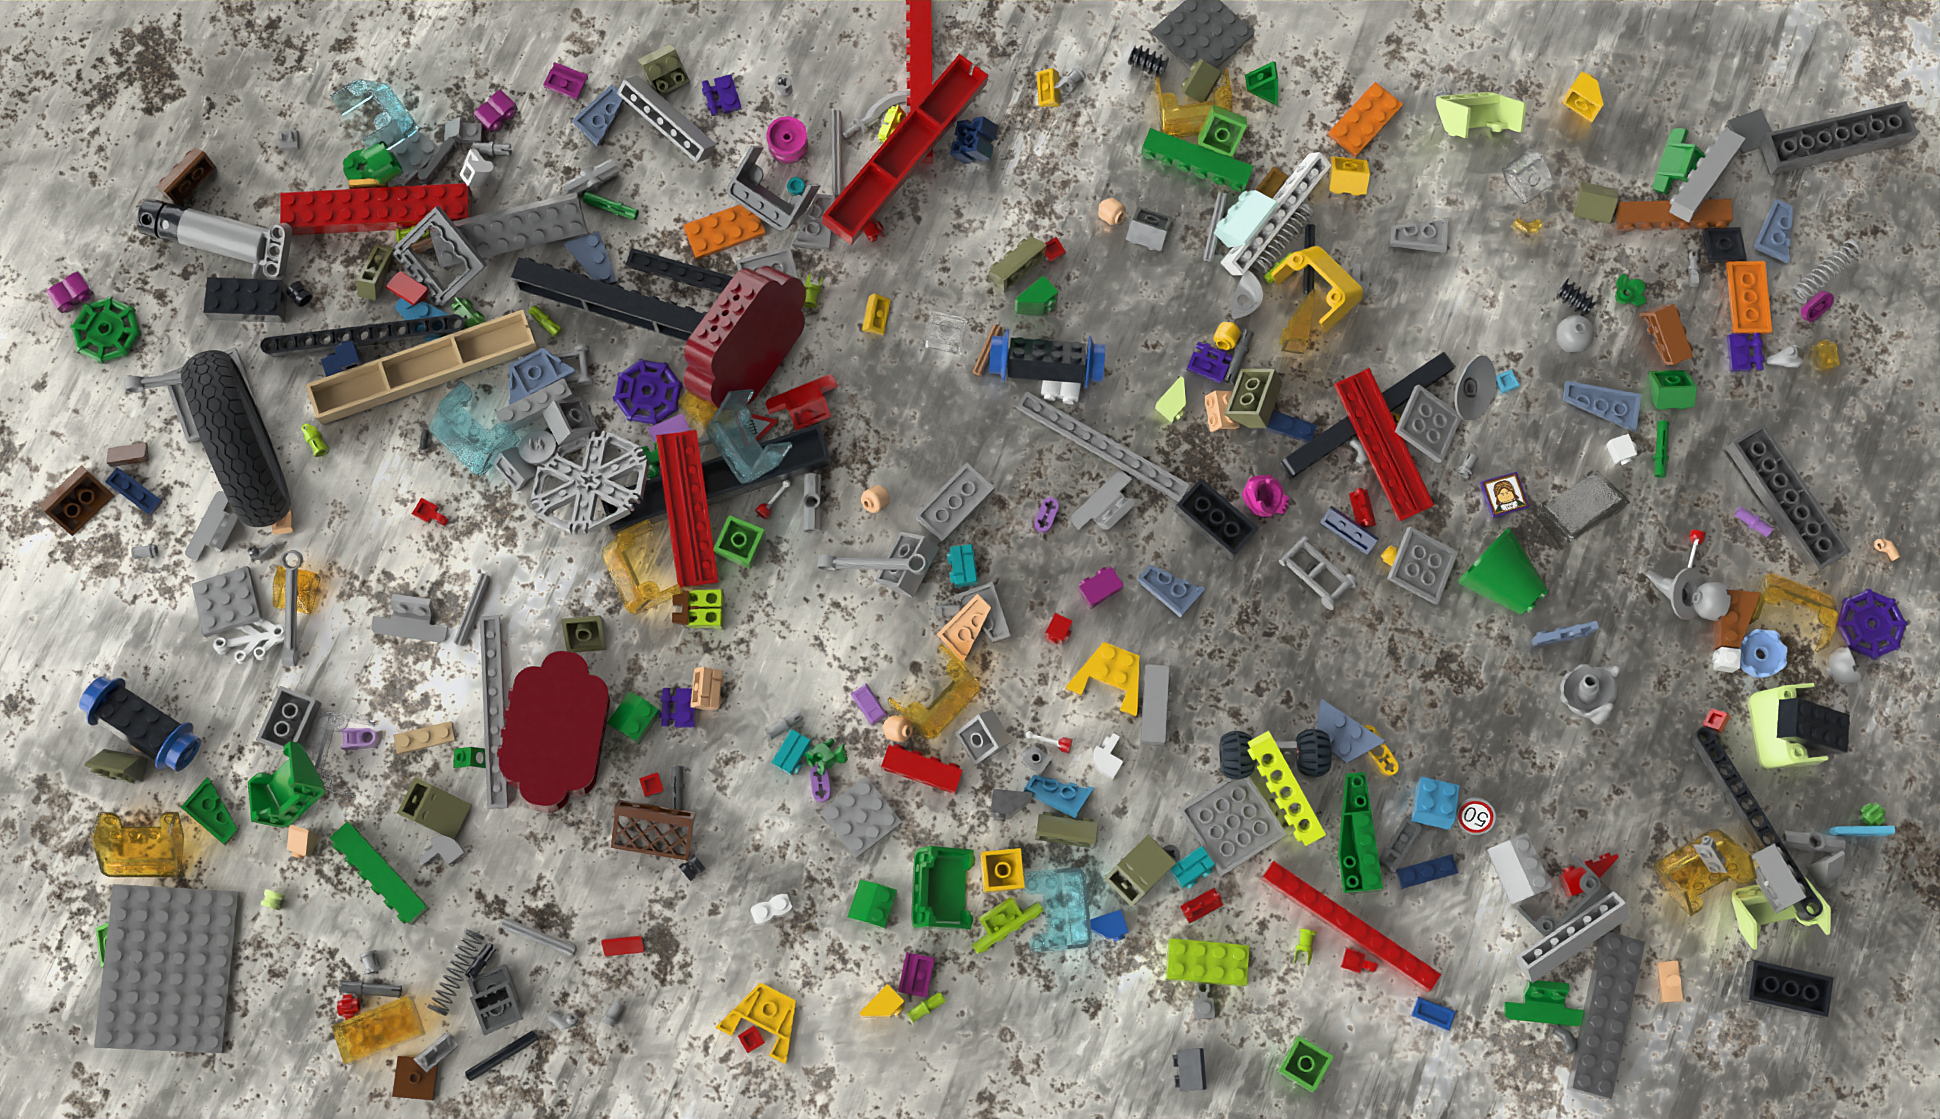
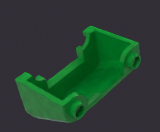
[248,741,325,828]
[911,846,975,930]

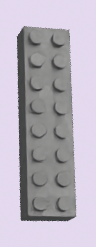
[1760,101,1918,175]
[430,192,587,268]
[1726,424,1851,575]
[1566,932,1645,1100]

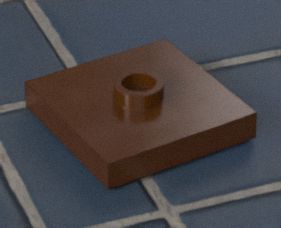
[392,1056,439,1101]

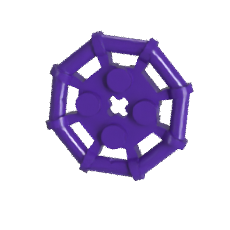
[613,358,683,426]
[1835,589,1908,660]

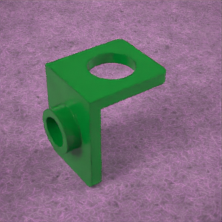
[453,747,486,769]

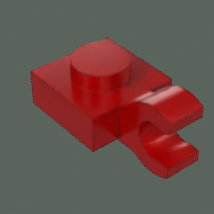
[411,498,448,526]
[1340,948,1378,974]

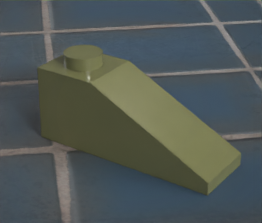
[356,244,394,300]

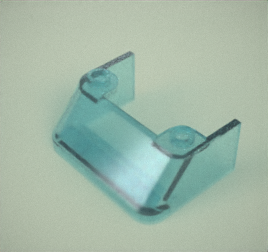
[330,79,418,150]
[707,389,792,483]

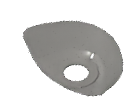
[1231,270,1263,318]

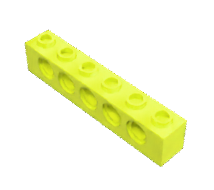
[1247,731,1326,846]

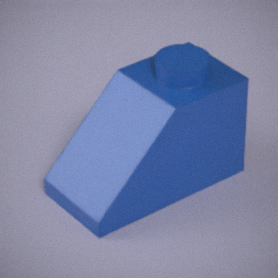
[1082,910,1129,942]

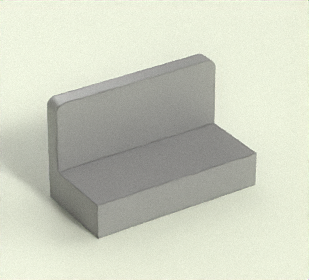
[492,447,537,492]

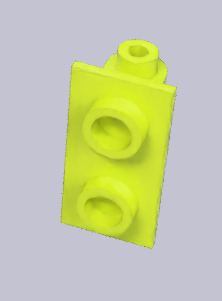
[878,105,906,142]

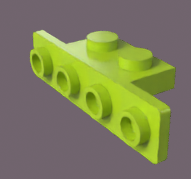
[971,897,1044,954]

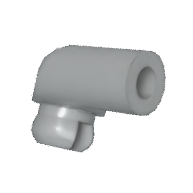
[1349,437,1369,465]
[548,1011,578,1030]

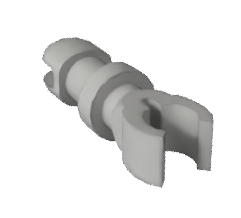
[1688,251,1700,287]

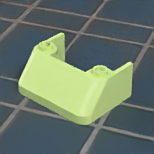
[1436,92,1527,138]
[1748,683,1828,769]
[1732,878,1831,950]

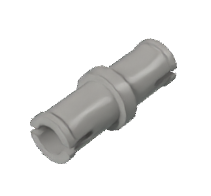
[472,141,512,156]
[764,709,804,741]

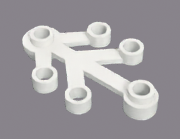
[213,614,285,664]

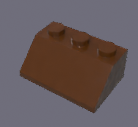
[156,147,216,206]
[39,465,115,536]

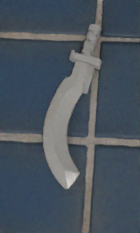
[842,91,910,140]

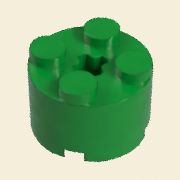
[360,140,403,184]

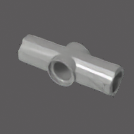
[563,158,620,195]
[803,473,821,533]
[1781,831,1846,853]

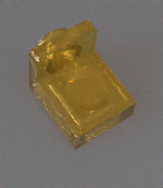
[1811,340,1840,370]

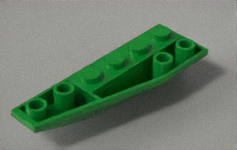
[1338,772,1383,894]

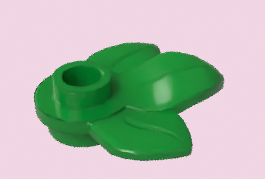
[1615,274,1647,306]

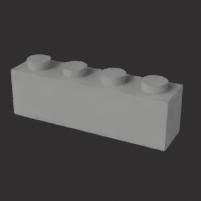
[495,378,574,435]
[1140,664,1173,746]

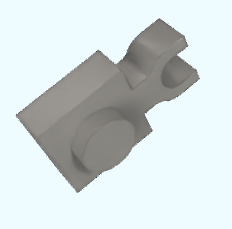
[1193,984,1215,1019]

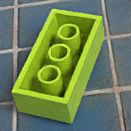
[1165,938,1250,987]

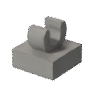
[278,130,299,151]

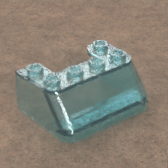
[429,381,520,476]
[1023,868,1092,955]

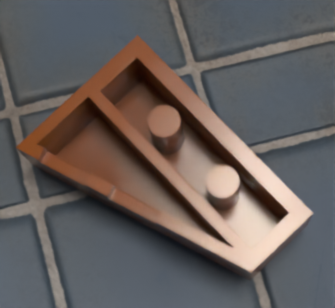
[1639,304,1693,365]
[1714,589,1761,650]

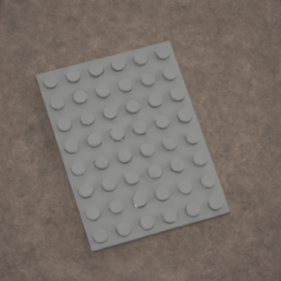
[94,884,238,1053]

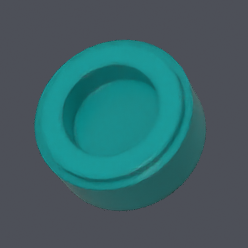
[787,177,806,196]

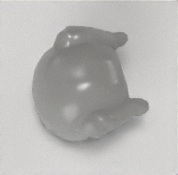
[1560,664,1621,724]

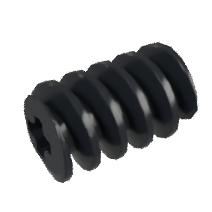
[1128,45,1169,78]
[1556,278,1599,316]

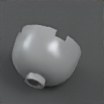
[1556,315,1595,353]
[1692,582,1731,621]
[1825,645,1862,685]

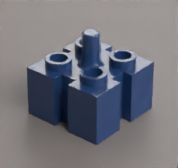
[949,116,998,164]

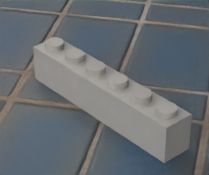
[617,75,717,163]
[1669,128,1746,222]
[1516,891,1630,983]

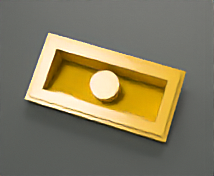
[1037,68,1061,107]
[862,294,891,335]

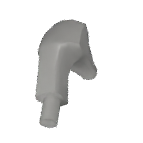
[1766,345,1804,368]

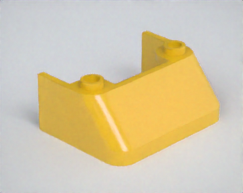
[1271,246,1364,332]

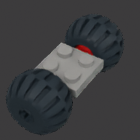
[1219,728,1332,780]

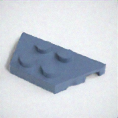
[509,347,576,405]
[1317,699,1385,763]

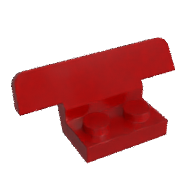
[766,375,838,431]

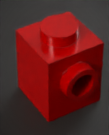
[1044,612,1073,645]

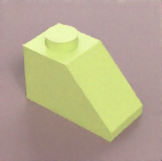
[1155,376,1186,422]

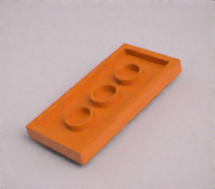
[1328,82,1403,158]
[683,204,766,260]
[1726,261,1772,334]

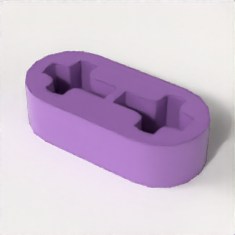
[1034,497,1059,533]
[810,765,831,803]

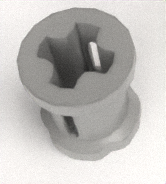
[775,74,792,97]
[359,950,382,975]

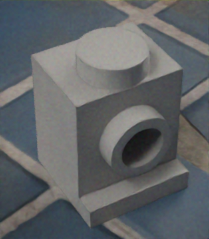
[1021,745,1053,776]

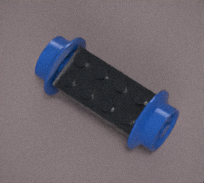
[989,329,1105,389]
[79,676,201,772]

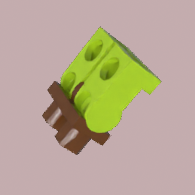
[672,589,724,630]

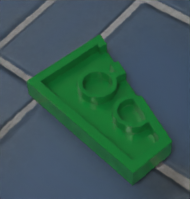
[181,777,239,845]

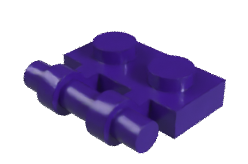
[702,74,742,116]
[1727,333,1765,372]
[1186,341,1233,384]
[660,688,696,728]

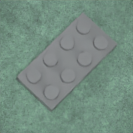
[914,463,995,543]

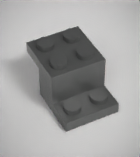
[467,964,523,1035]

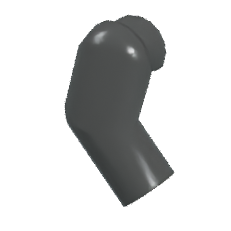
[1553,1025,1577,1054]

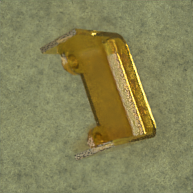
[1153,68,1233,138]
[602,519,683,615]
[1749,573,1838,652]
[888,643,980,740]

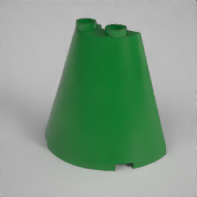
[1457,527,1549,615]

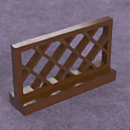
[611,800,696,861]

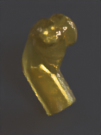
[1512,217,1542,234]

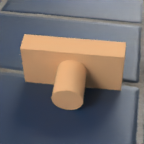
[1656,961,1683,1003]

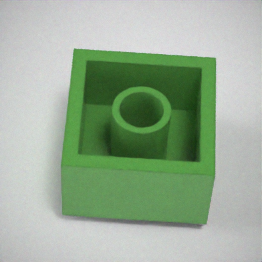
[1198,104,1247,158]
[714,515,766,569]
[1276,1035,1334,1092]

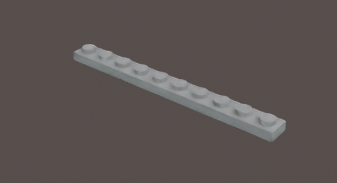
[1016,391,1190,502]
[480,615,508,810]

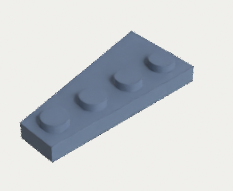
[1562,381,1641,432]

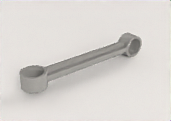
[124,366,241,393]
[281,550,303,667]
[817,554,929,575]

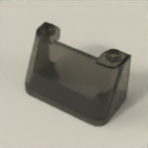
[1535,470,1631,551]

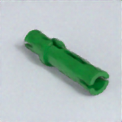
[583,191,639,221]
[1653,421,1670,478]

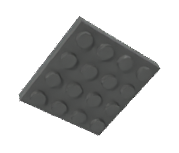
[1151,0,1255,70]

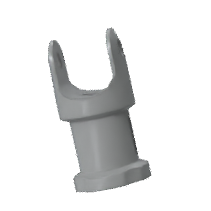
[1055,66,1086,98]

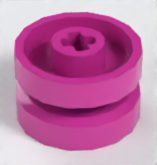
[766,116,808,164]

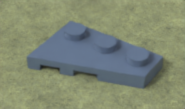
[564,231,617,285]

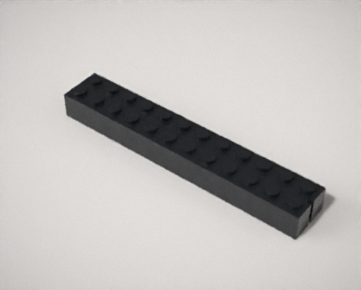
[511,257,707,342]
[601,424,832,537]

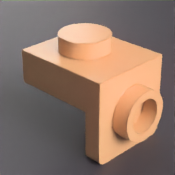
[272,507,294,535]

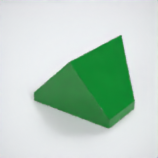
[1245,61,1278,106]

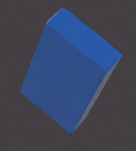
[1411,997,1456,1031]

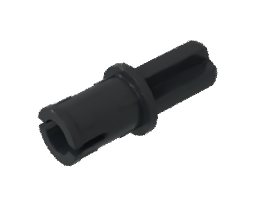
[464,943,496,981]

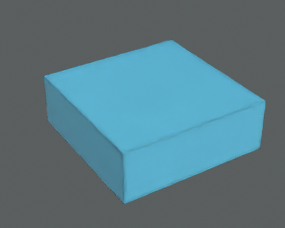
[1496,369,1520,394]

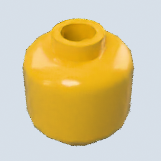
[1214,322,1241,350]

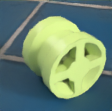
[260,889,285,911]

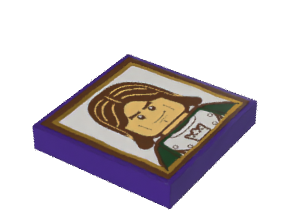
[1480,472,1529,518]

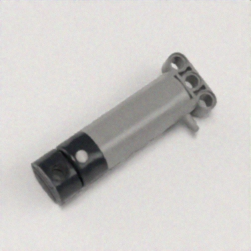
[137,198,292,279]

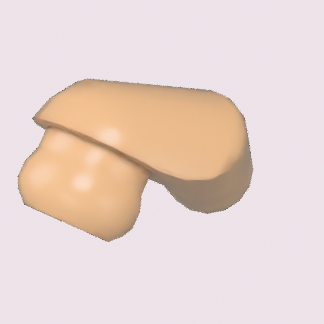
[1874,539,1901,561]

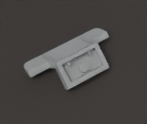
[1071,471,1136,530]
[185,491,238,562]
[372,594,448,643]

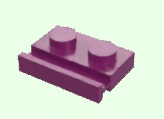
[543,62,588,101]
[898,952,935,998]

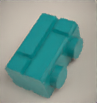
[946,544,978,588]
[771,729,813,776]
[1169,846,1215,889]

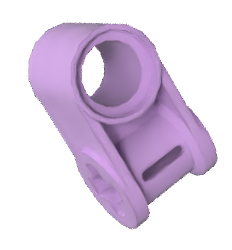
[341,728,381,750]

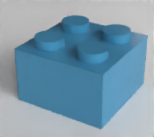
[1411,776,1460,830]

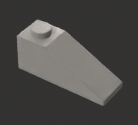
[1806,851,1845,888]

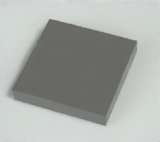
[1726,109,1772,154]

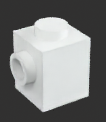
[1606,434,1637,466]
[1712,647,1741,673]

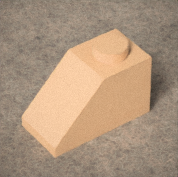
[287,824,319,859]

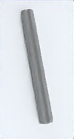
[832,110,843,197]

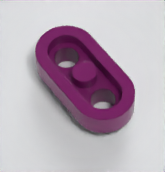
[1801,291,1834,322]

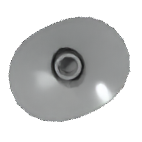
[1454,355,1496,420]

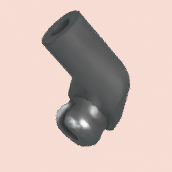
[248,543,279,560]

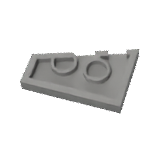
[1390,217,1449,253]
[957,582,1011,643]

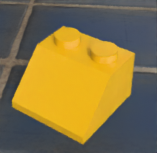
[1561,71,1604,122]
[1328,156,1370,196]
[979,848,1025,894]
[859,984,905,1018]

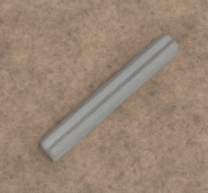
[1203,192,1228,262]
[454,573,490,646]
[501,918,576,956]

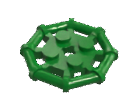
[70,296,142,364]

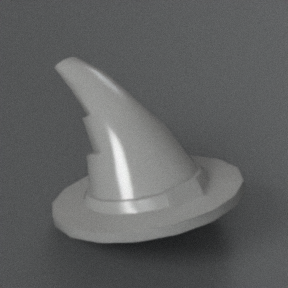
[1647,567,1705,620]

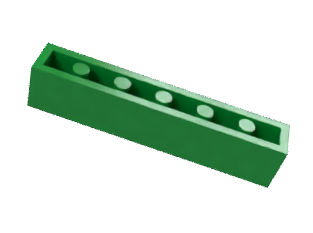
[1141,128,1254,192]
[329,821,430,925]

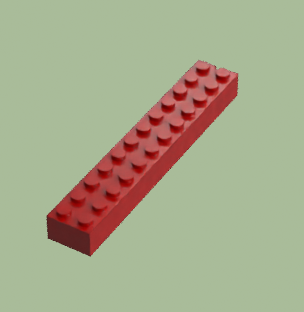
[822,53,989,246]

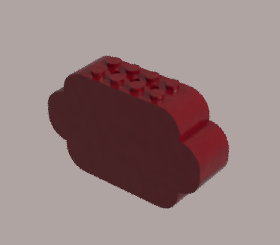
[684,266,806,409]
[497,651,610,813]

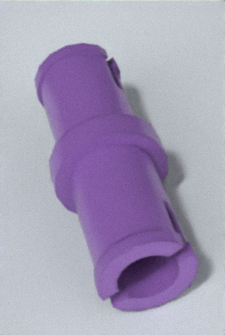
[1734,506,1773,537]

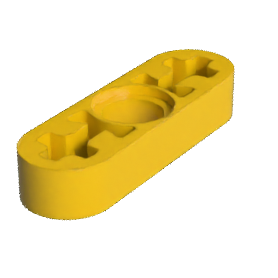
[1364,725,1399,777]

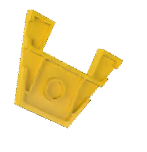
[1065,642,1140,717]
[716,982,796,1064]

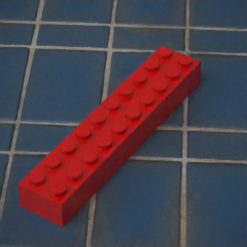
[280,183,472,235]

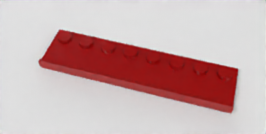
[1334,368,1434,522]
[656,430,718,588]

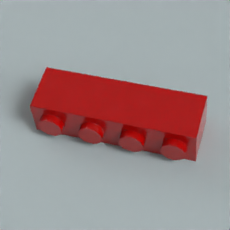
[881,743,963,795]

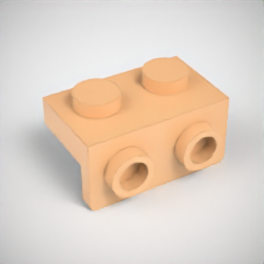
[1205,390,1240,432]

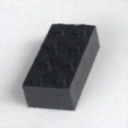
[203,277,288,323]
[1174,478,1259,561]
[1776,698,1850,754]
[1741,960,1834,1018]

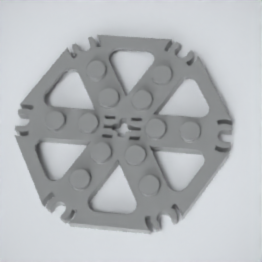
[530,431,649,535]

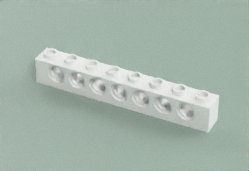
[1221,152,1331,275]

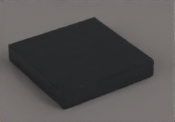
[1702,227,1747,263]

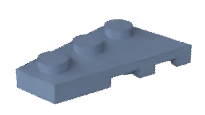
[572,84,625,147]
[1753,199,1793,263]
[1137,565,1206,618]
[1531,621,1599,647]

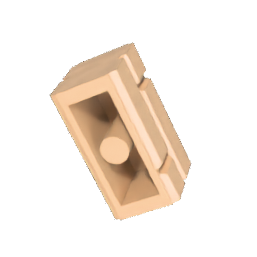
[691,667,724,711]

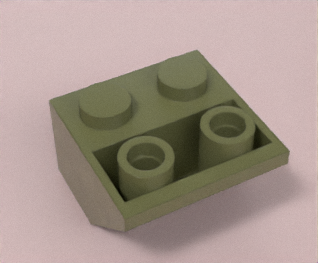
[638,44,690,96]
[1181,59,1223,105]

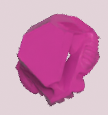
[1242,475,1289,517]

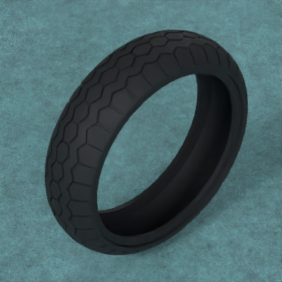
[181,350,291,527]

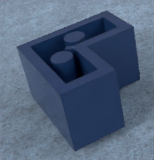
[320,341,365,377]

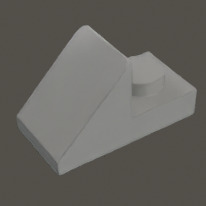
[444,117,483,143]

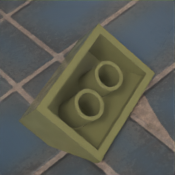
[989,236,1047,293]
[1225,369,1283,428]
[1035,812,1098,849]

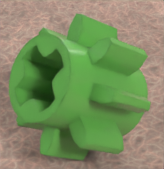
[1860,803,1886,826]

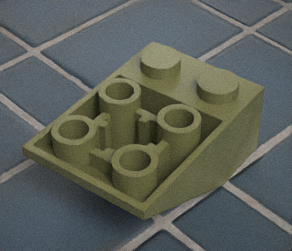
[84,749,148,784]
[397,778,472,840]
[1104,834,1177,907]

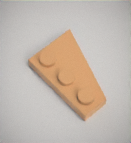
[937,594,992,662]

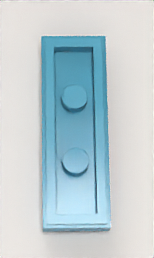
[1829,826,1895,837]

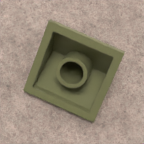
[1573,181,1618,224]
[561,615,606,652]

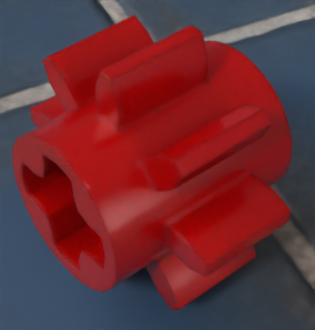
[337,994,361,1020]

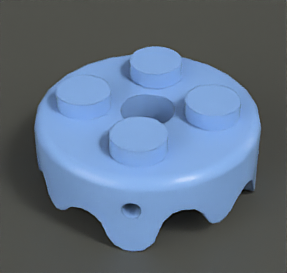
[1738,629,1787,678]

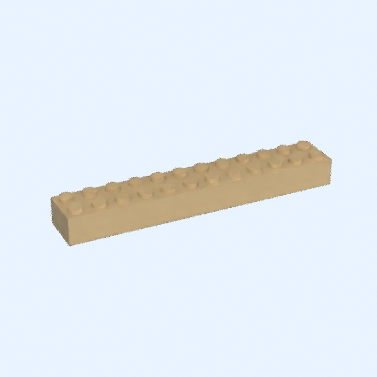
[305,309,538,425]

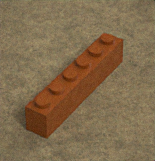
[1615,199,1733,231]

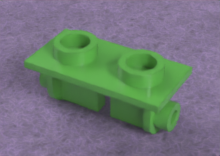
[451,297,486,328]

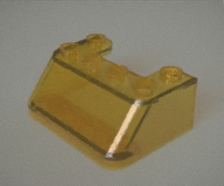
[90,812,184,877]
[1654,829,1758,916]

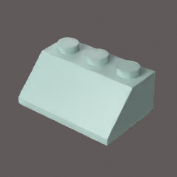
[1213,190,1279,248]

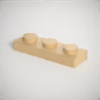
[393,721,456,755]

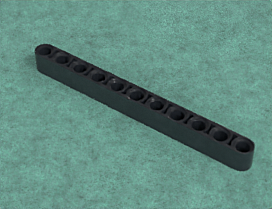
[260,314,468,357]
[1279,352,1456,479]
[1691,727,1822,921]

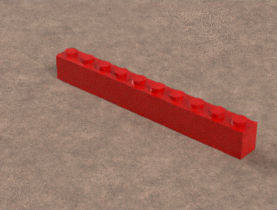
[906,0,933,164]
[1260,861,1442,992]

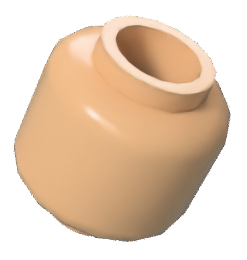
[1098,198,1126,225]
[861,485,890,513]
[883,715,913,742]

